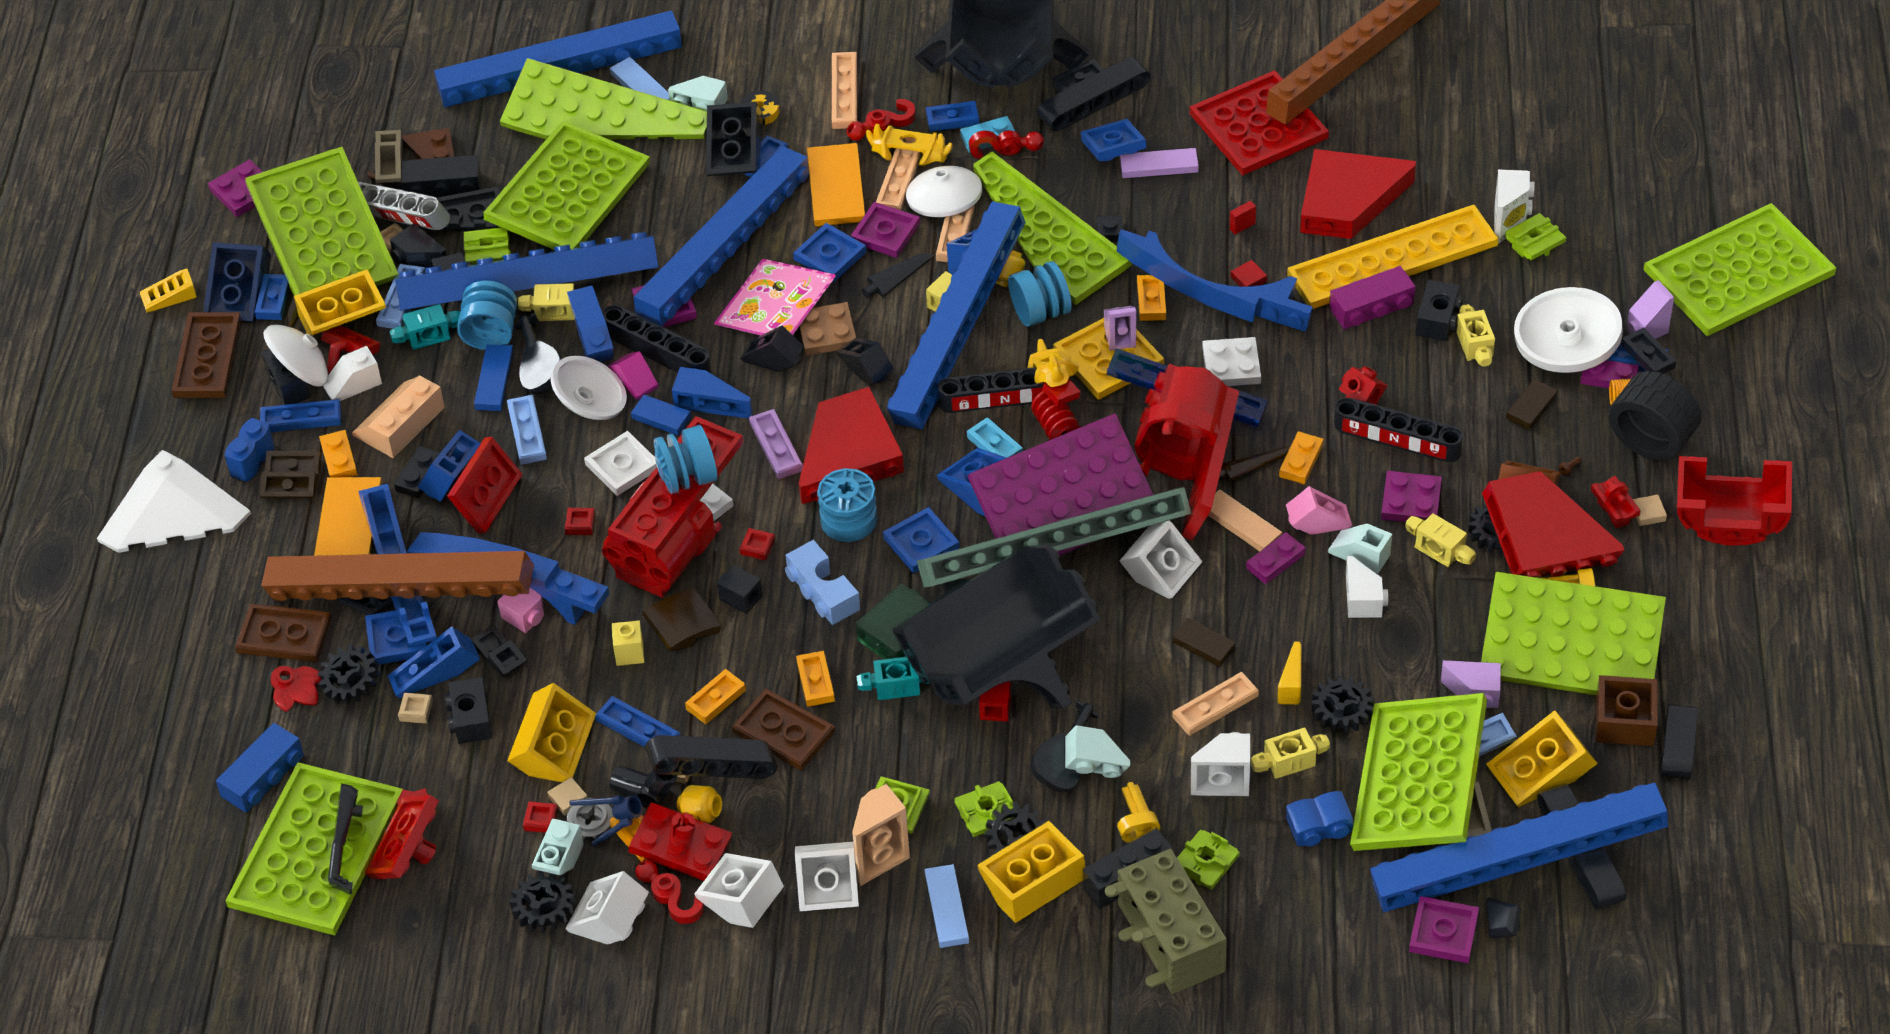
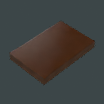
[235,603,332,662]
[732,688,835,771]

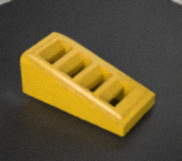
[140,269,197,313]
[1277,642,1301,705]

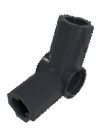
[609,765,678,808]

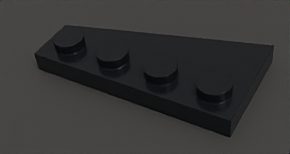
[402,186,502,230]

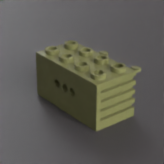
[1105,848,1227,994]

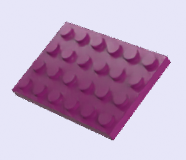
[967,413,1153,556]

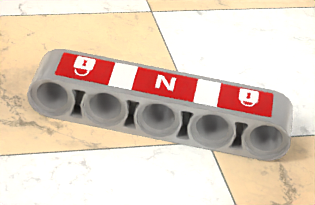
[358,182,450,230]

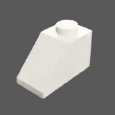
[323,346,382,401]
[1346,556,1388,618]

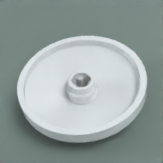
[1514,287,1623,373]

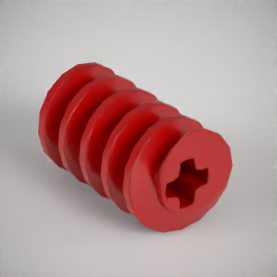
[1031,391,1081,440]

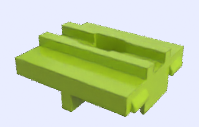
[1505,213,1566,260]
[463,228,511,265]
[954,781,1015,837]
[1177,829,1240,890]

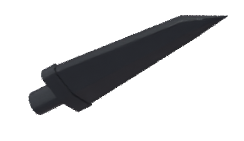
[862,254,936,298]

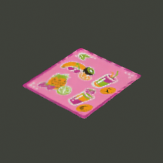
[714,259,836,335]

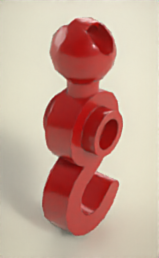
[846,99,916,141]
[969,130,1044,159]
[635,860,704,924]

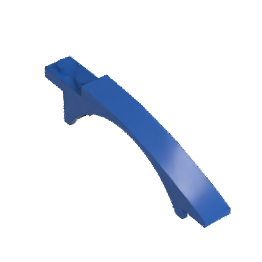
[1117,229,1313,332]
[358,484,437,647]
[407,532,609,625]

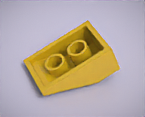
[1486,710,1598,807]

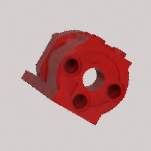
[1134,364,1239,541]
[602,416,743,598]

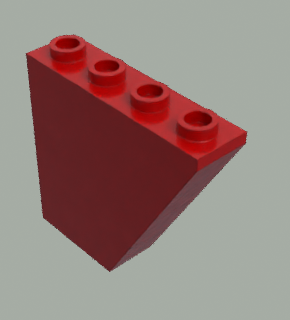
[1300,149,1416,239]
[799,387,904,504]
[1482,471,1624,578]

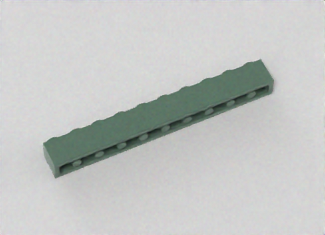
[917,487,1191,587]

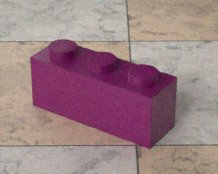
[1329,265,1415,329]

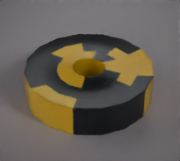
[740,91,780,125]

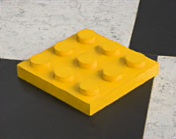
[1053,318,1164,400]

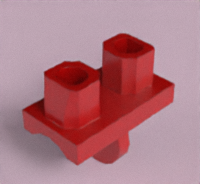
[1591,476,1641,528]

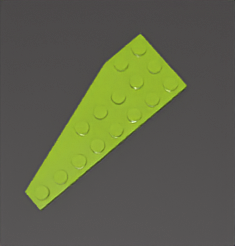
[500,58,707,140]
[973,152,1132,305]

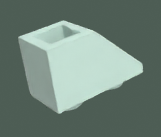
[668,76,728,111]
[1328,524,1392,574]
[1065,725,1130,778]
[532,818,584,875]

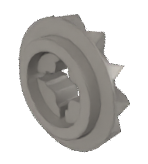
[567,798,613,840]

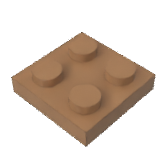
[799,302,856,356]

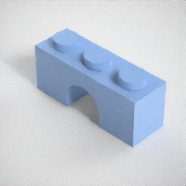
[785,540,860,625]

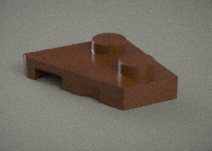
[402,128,454,160]

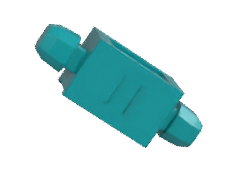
[389,304,460,350]
[856,657,929,700]

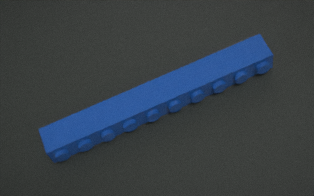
[434,10,682,107]
[634,146,809,327]
[887,201,1026,430]
[395,232,658,310]
[1370,783,1668,913]

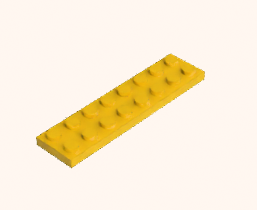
[1287,205,1498,309]

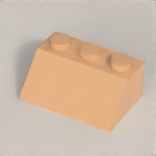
[352,376,445,458]
[852,784,910,886]

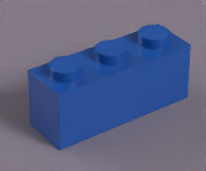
[216,723,304,813]

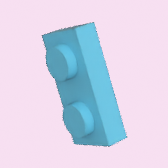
[960,116,1015,153]
[967,417,1023,458]

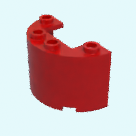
[1677,456,1792,546]

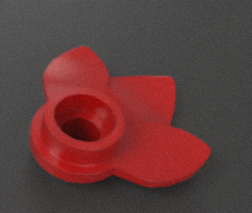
[270,666,321,712]

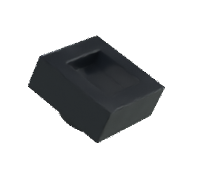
[1096,215,1123,242]

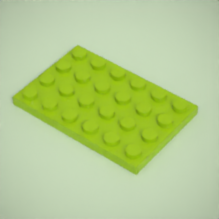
[483,121,650,250]
[245,147,399,296]
[1644,203,1836,336]
[1481,572,1666,695]
[1350,693,1487,851]
[225,762,403,935]

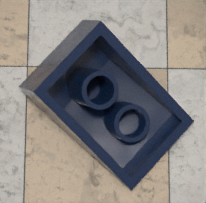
[203,242,271,322]

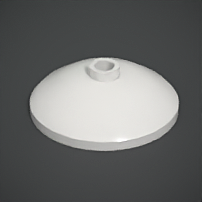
[906,166,982,217]
[264,325,328,386]
[551,356,627,420]

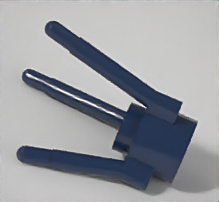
[569,795,643,846]

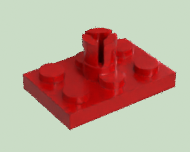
[447,437,522,534]
[365,795,439,879]
[628,802,732,881]

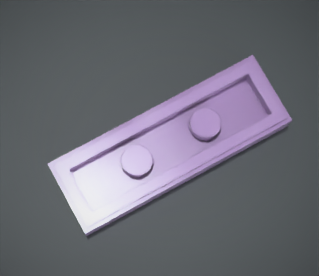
[1120,148,1198,178]
[749,409,803,479]

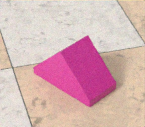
[607,351,659,400]

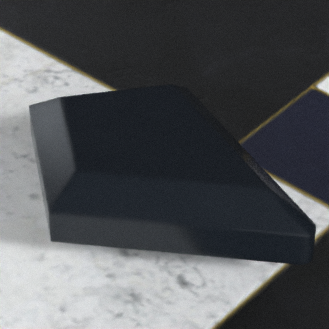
[339,597,393,615]
[1486,897,1522,939]

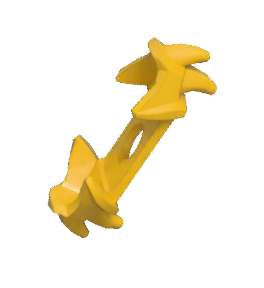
[866,124,952,166]
[1027,339,1079,387]

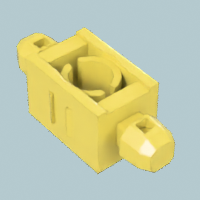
[518,284,574,321]
[1456,304,1495,367]
[1405,513,1476,567]
[1250,728,1330,779]

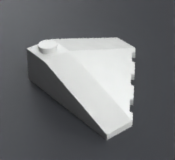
[97,450,251,553]

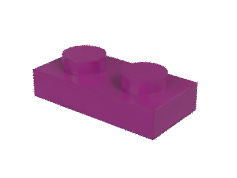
[1580,360,1639,388]
[1246,532,1306,584]

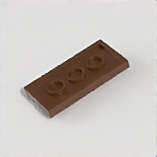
[171,312,241,398]

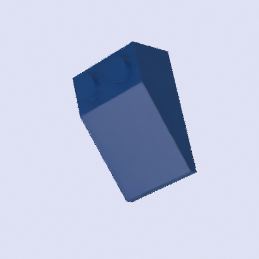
[937,448,1007,516]

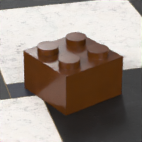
[1595,675,1658,746]

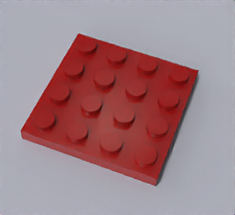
[1189,70,1329,176]

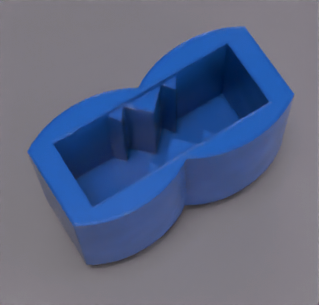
[225,418,274,482]
[1286,791,1353,846]

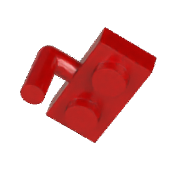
[321,325,380,374]

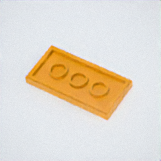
[807,143,865,226]
[314,477,382,556]

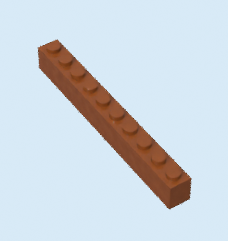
[1266,0,1440,125]
[261,551,534,601]

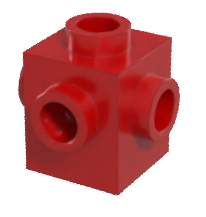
[1339,366,1388,405]

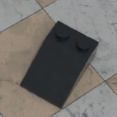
[706,102,763,176]

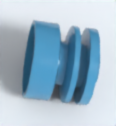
[1008,261,1071,327]
[457,280,517,350]
[654,425,718,494]
[817,468,877,542]

